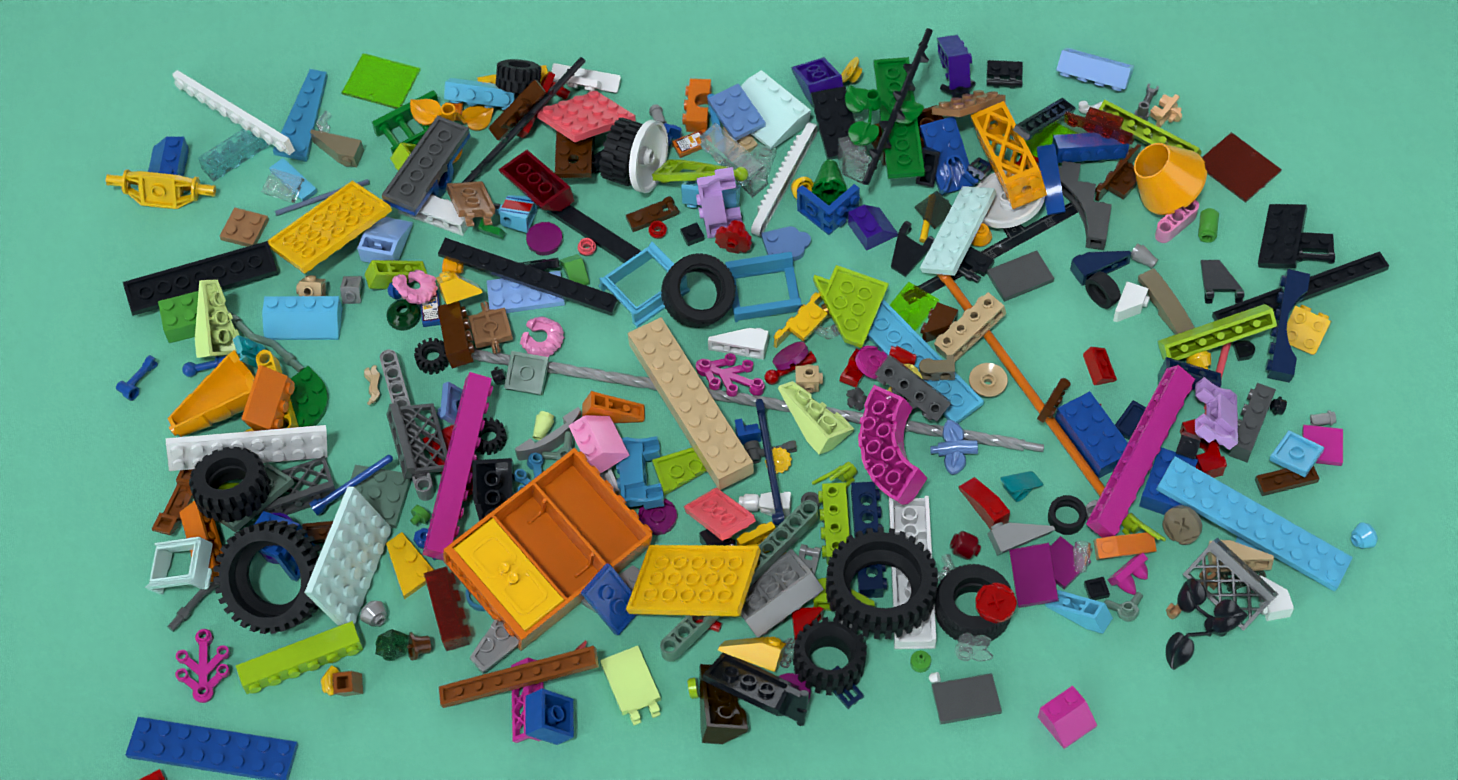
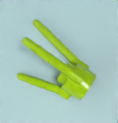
[812,462,857,489]
[1121,513,1166,541]

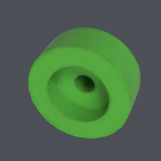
[410,505,431,526]
[910,650,931,673]

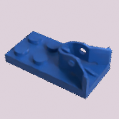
[919,117,979,196]

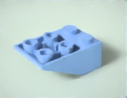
[357,217,413,263]

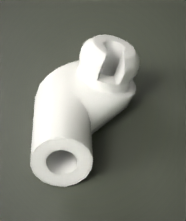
[1078,101,1102,115]

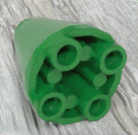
[812,160,848,205]

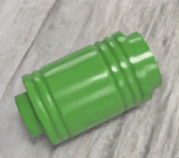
[1198,208,1219,243]

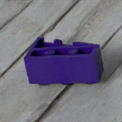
[937,35,972,90]

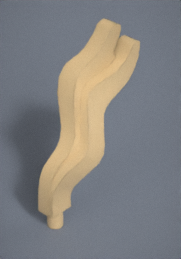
[364,365,380,405]

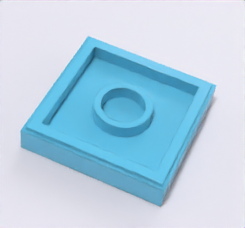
[1269,430,1324,477]

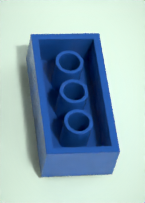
[1055,391,1128,478]

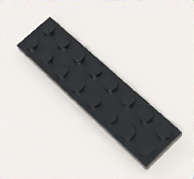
[123,241,278,316]

